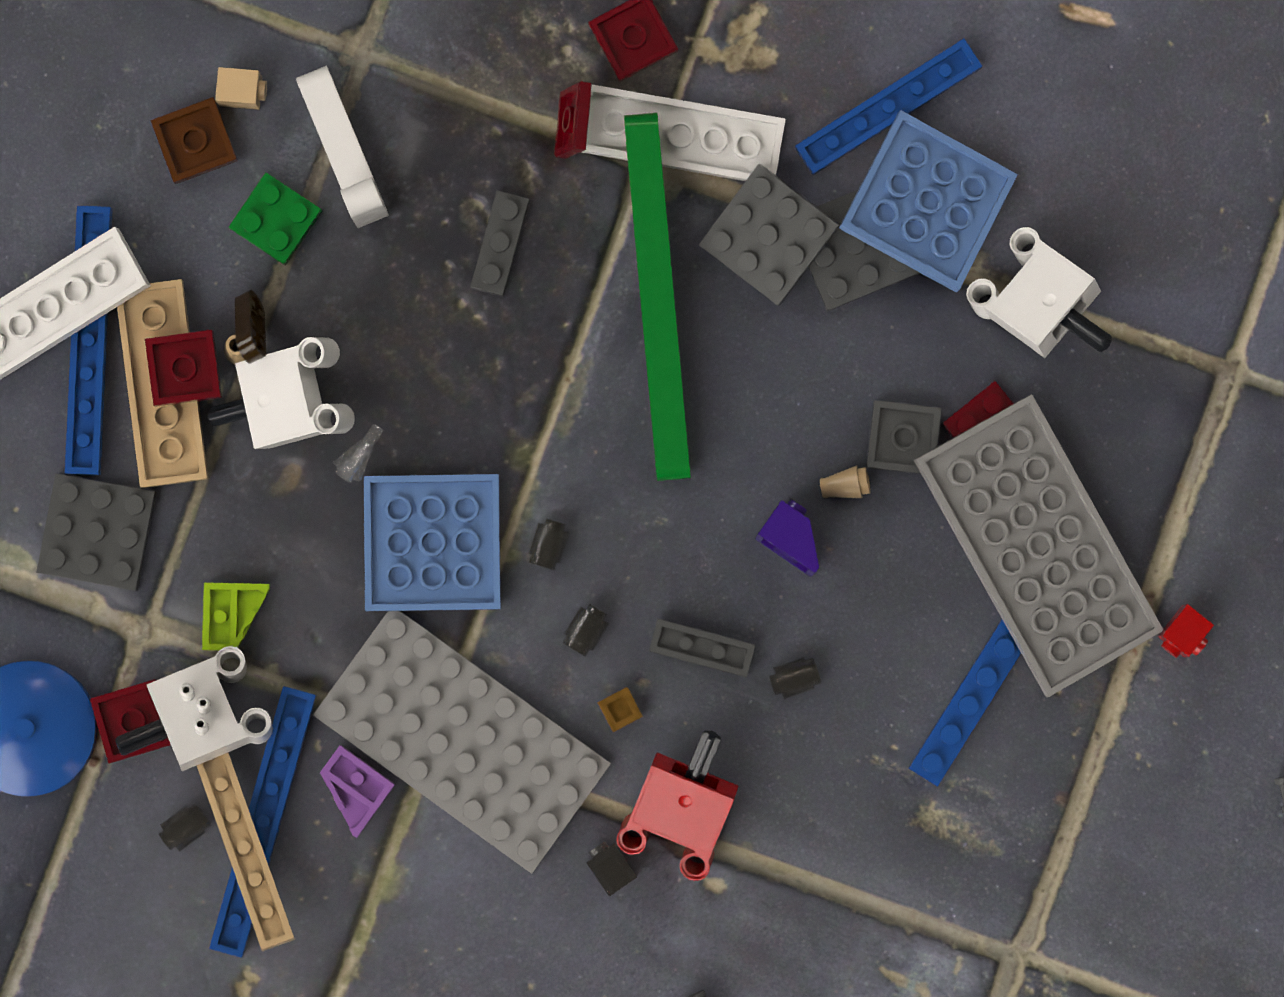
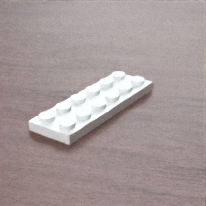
[582,85,786,181]
[0,227,151,380]

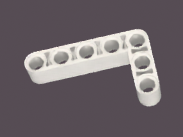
[296,65,389,228]

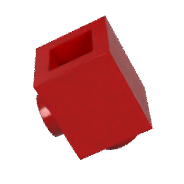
[1157,604,1214,658]

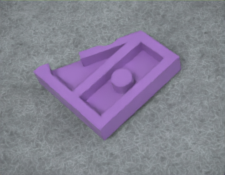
[320,745,396,838]

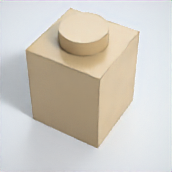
[215,67,267,110]

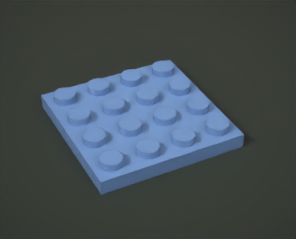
[839,110,1018,292]
[364,474,501,612]

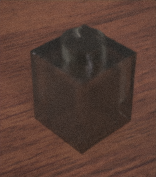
[586,841,638,896]

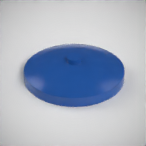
[0,661,98,796]

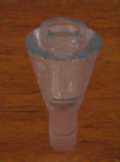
[333,424,384,483]

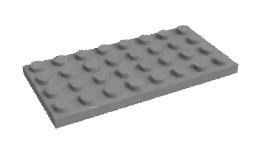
[914,394,1164,697]
[313,611,611,874]

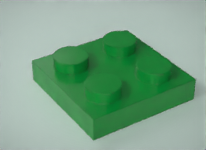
[228,172,322,266]

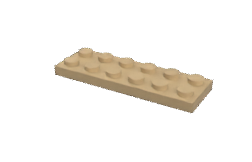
[117,279,209,488]

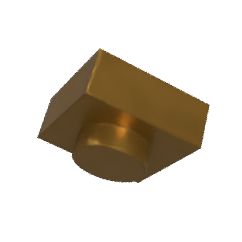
[597,687,643,732]

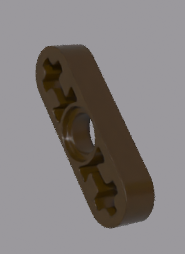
[235,290,266,364]

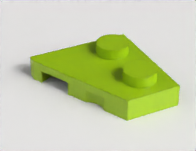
[202,583,270,651]

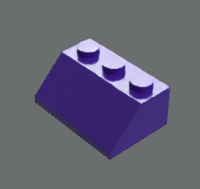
[755,499,819,577]

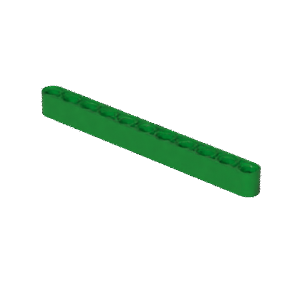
[624,112,691,481]

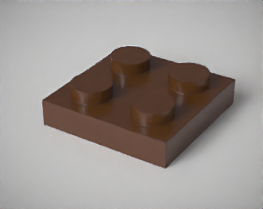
[150,97,238,185]

